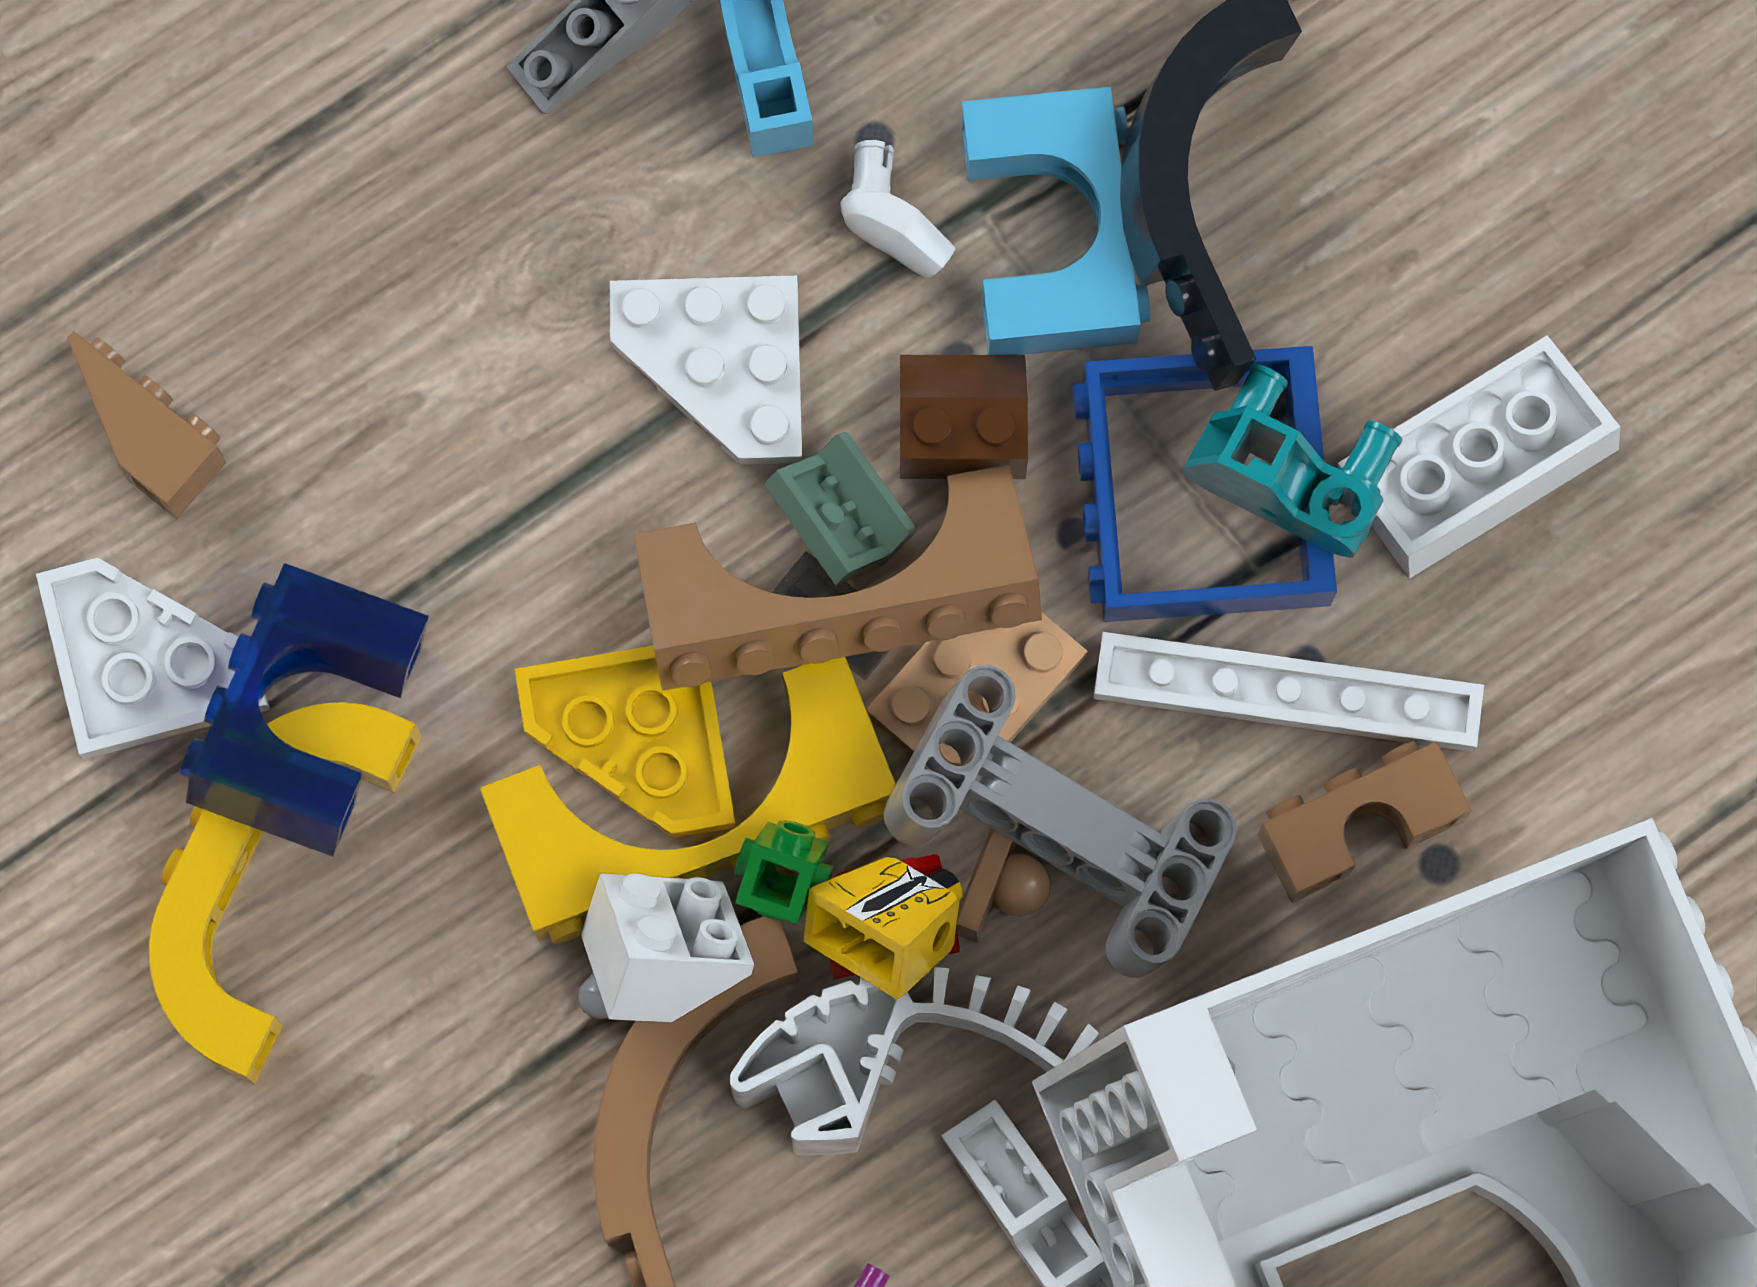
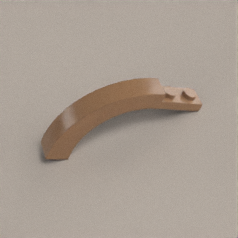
[593,916,799,1287]

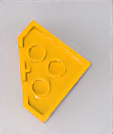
[514,645,736,838]

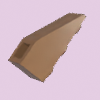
[67,331,226,519]

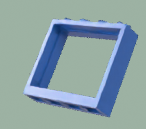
[1072,346,1337,622]

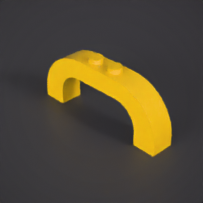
[149,702,422,1084]

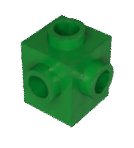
[734,820,834,924]

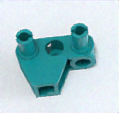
[1182,364,1403,558]

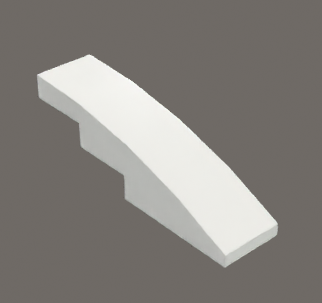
[941,1099,1115,1287]

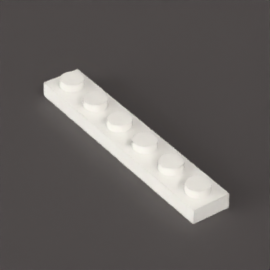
[1093,632,1484,752]

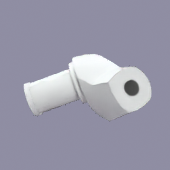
[840,140,956,279]

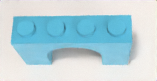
[961,87,1150,355]

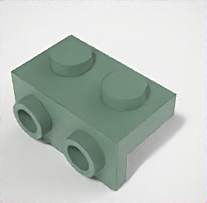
[764,432,916,586]

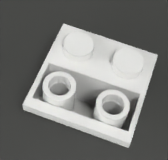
[581,873,754,1022]

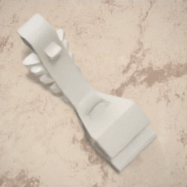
[730,967,1099,1156]

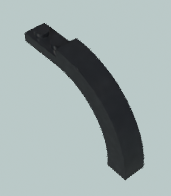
[1120,0,1302,391]

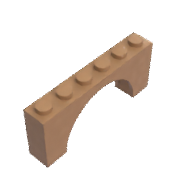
[633,465,1042,691]

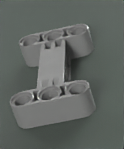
[884,665,1237,978]

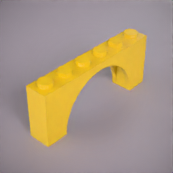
[480,657,896,944]

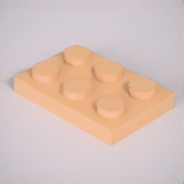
[866,612,1088,766]

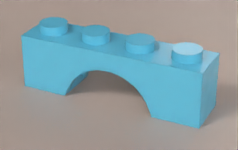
[719,0,813,158]

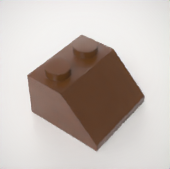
[900,355,1028,479]

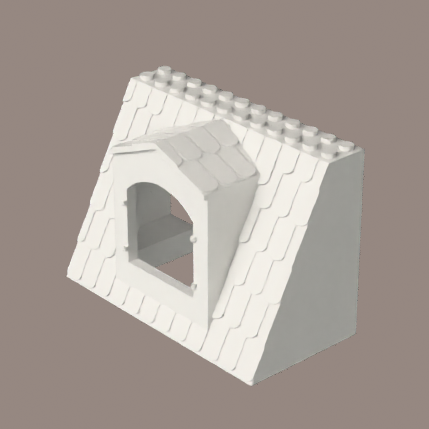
[1032,818,1757,1287]

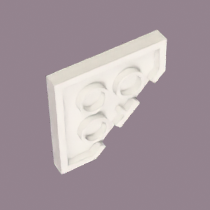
[610,275,802,465]
[36,558,270,760]

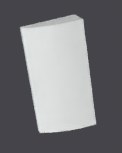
[1337,335,1621,579]

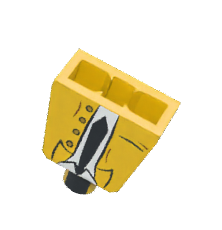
[803,857,962,1000]

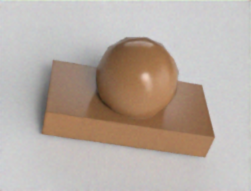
[956,828,1051,943]

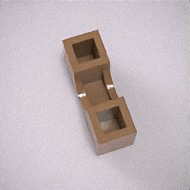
[1258,741,1472,903]

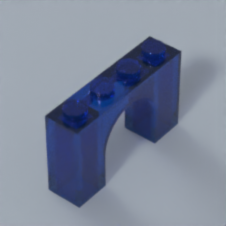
[180,563,429,857]

